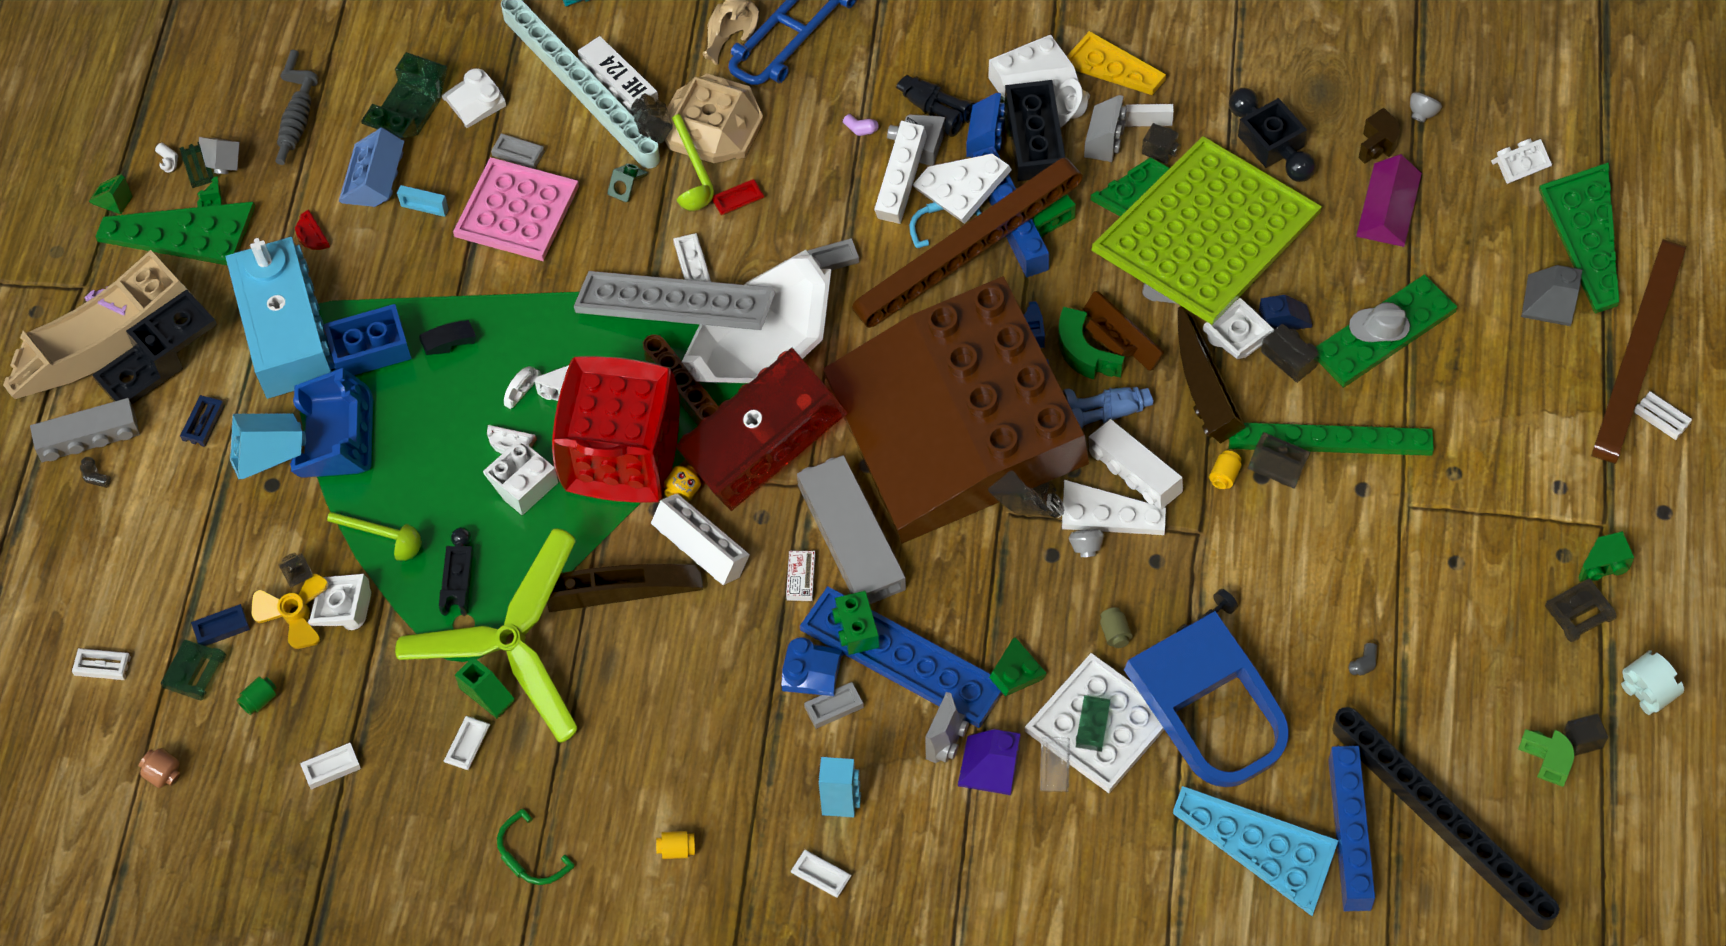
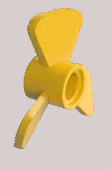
[252,574,328,649]

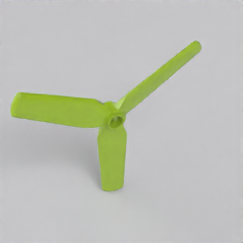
[395,528,577,743]

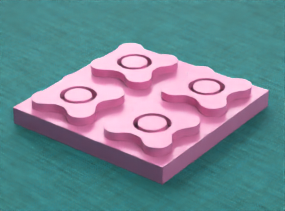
[453,157,579,261]

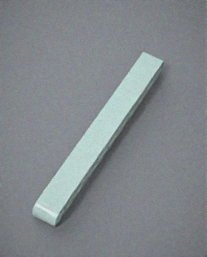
[501,0,660,169]

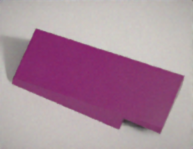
[1356,154,1422,247]

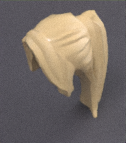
[703,0,759,65]

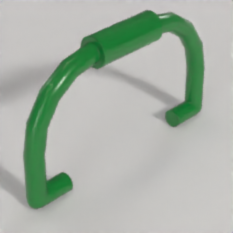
[497,809,575,885]

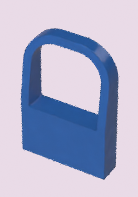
[1124,611,1288,787]

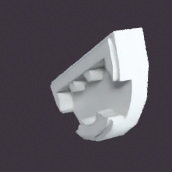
[504,366,542,409]
[487,425,537,454]

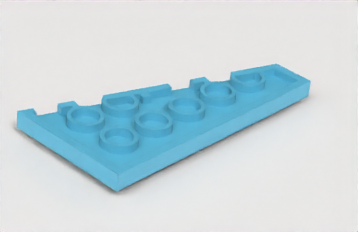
[1173,786,1338,917]

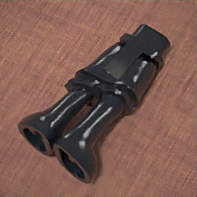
[896,75,975,137]

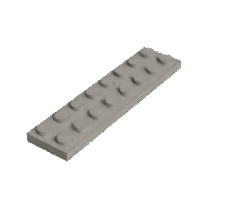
[574,271,775,330]

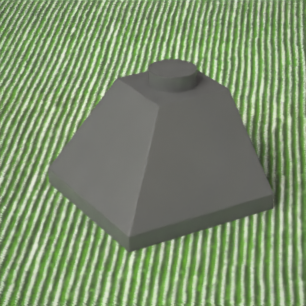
[1521,265,1582,326]

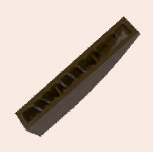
[1178,306,1246,444]

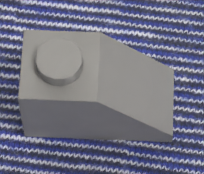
[199,137,239,174]

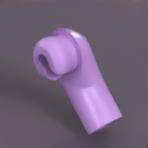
[843,114,879,136]

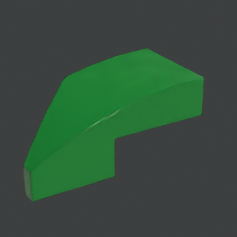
[197,176,222,207]

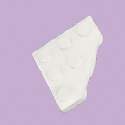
[913,154,1012,224]

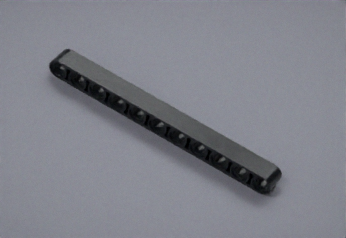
[1332,707,1559,930]

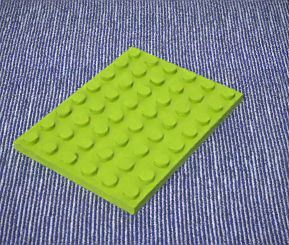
[1091,136,1322,325]

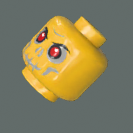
[663,465,701,502]

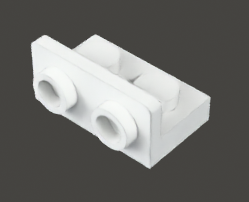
[1491,138,1552,184]

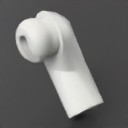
[155,143,178,173]

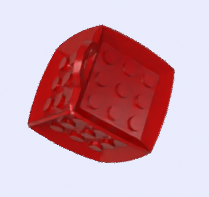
[552,356,680,503]

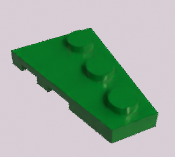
[1090,158,1170,217]

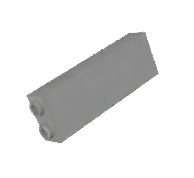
[797,455,906,605]

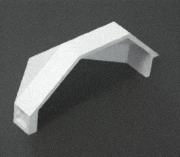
[682,250,831,384]

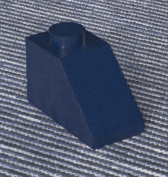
[1258,295,1312,333]

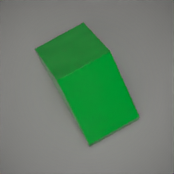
[89,174,133,214]

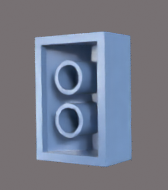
[339,127,404,207]

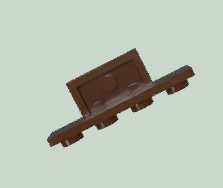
[1083,291,1164,371]

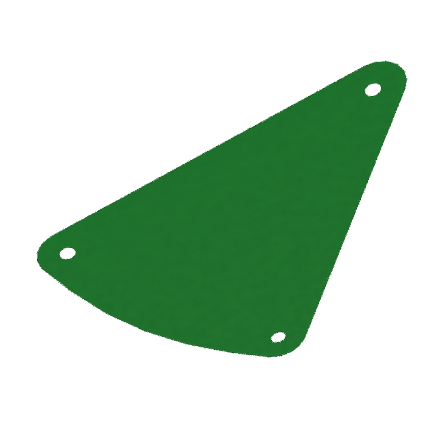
[300,292,761,662]

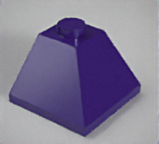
[958,729,1020,795]

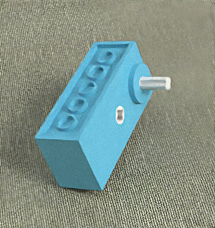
[225,237,335,399]

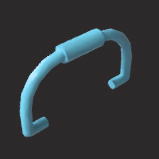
[909,202,981,248]

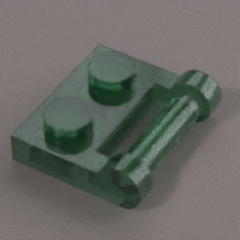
[161,639,227,701]

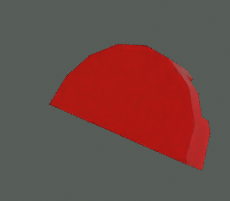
[295,209,330,250]

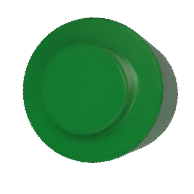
[236,676,277,715]

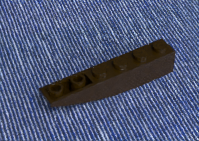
[547,564,703,612]

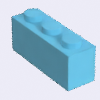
[819,757,861,817]

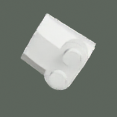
[442,69,506,128]
[1203,298,1274,359]
[308,574,371,630]

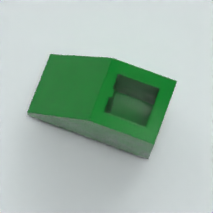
[1578,531,1634,582]
[455,657,515,719]

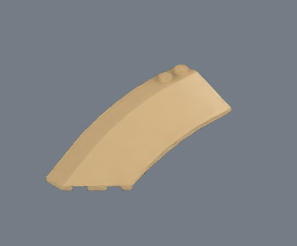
[3,250,196,399]

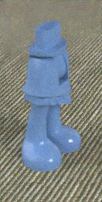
[1062,387,1153,429]

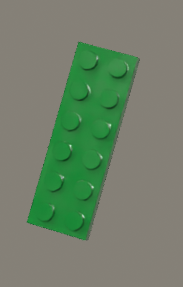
[1311,274,1457,388]

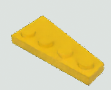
[1067,31,1166,95]

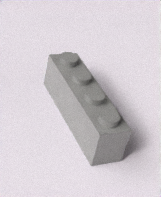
[30,398,140,462]

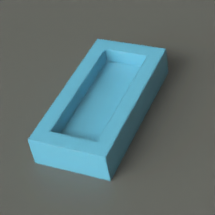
[397,185,449,217]

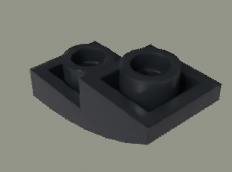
[419,320,476,355]

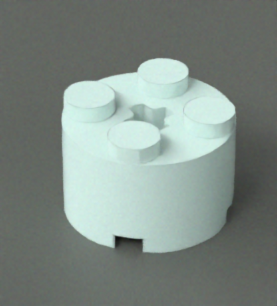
[1621,650,1684,715]

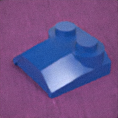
[781,637,843,696]

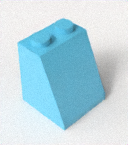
[230,414,306,479]

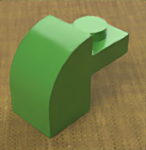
[1518,729,1574,787]

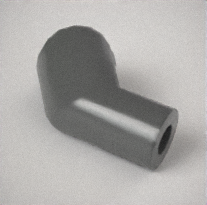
[1348,643,1377,676]

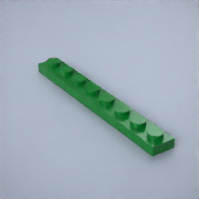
[1229,423,1434,456]

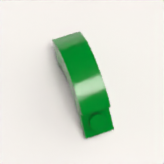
[1058,307,1125,380]

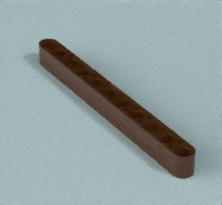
[852,158,1083,328]
[1591,239,1687,464]

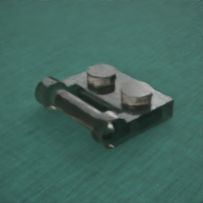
[1545,578,1617,642]

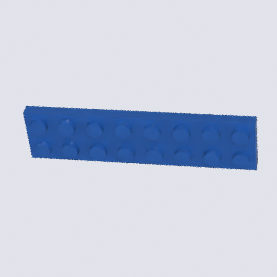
[800,586,1003,728]

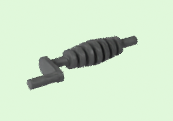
[275,50,319,165]

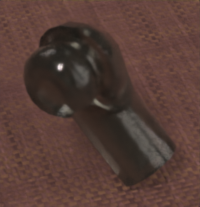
[80,457,111,488]

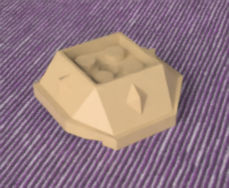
[658,73,763,163]

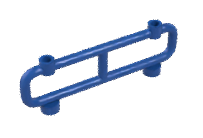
[728,0,856,85]

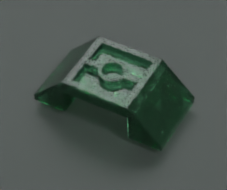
[361,52,447,138]

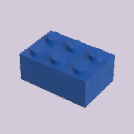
[323,304,411,375]

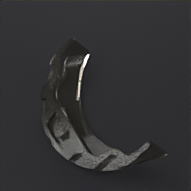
[988,470,1065,518]

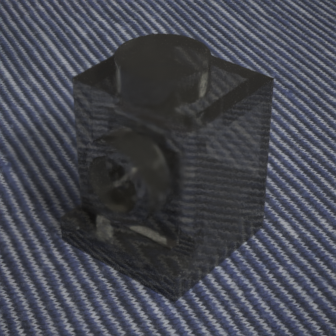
[278,553,314,588]

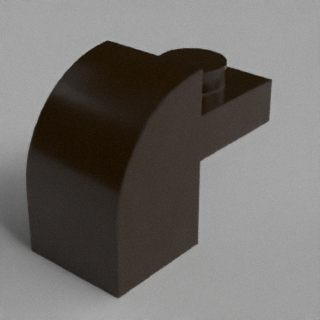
[1358,107,1400,164]

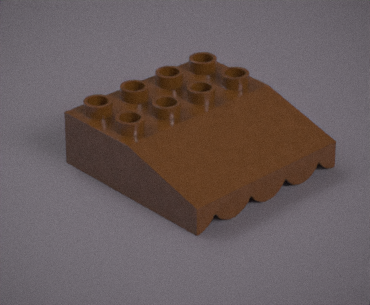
[823,276,1089,544]

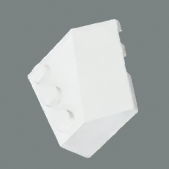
[988,34,1079,101]

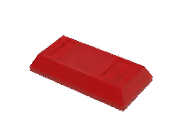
[712,179,764,215]

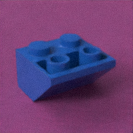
[966,93,1005,158]

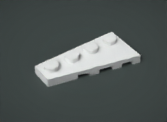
[1062,480,1166,535]

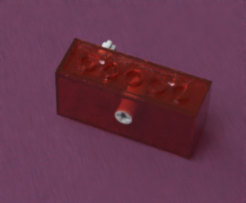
[675,347,848,511]

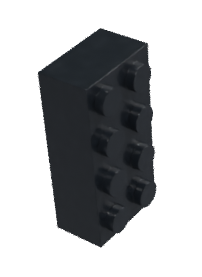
[1005,80,1065,181]

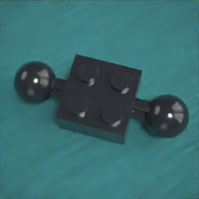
[1229,87,1316,182]

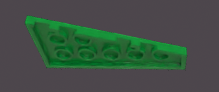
[1539,162,1619,314]
[95,202,256,266]

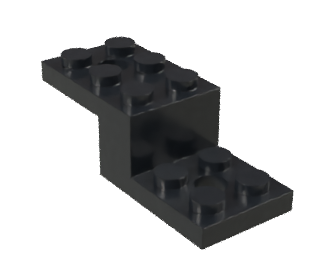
[92,289,217,405]

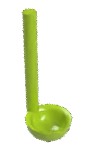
[672,114,714,211]
[327,512,422,561]

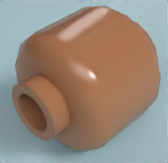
[139,748,180,788]

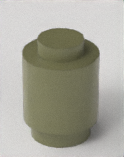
[1100,607,1132,648]

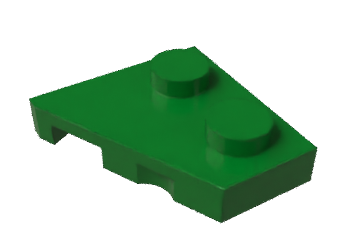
[989,637,1047,697]

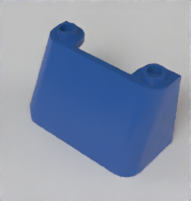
[290,368,373,478]

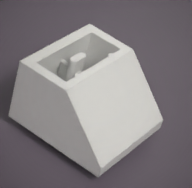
[483,438,558,515]

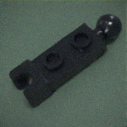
[439,527,473,616]

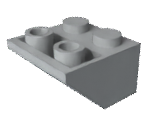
[1084,95,1127,162]

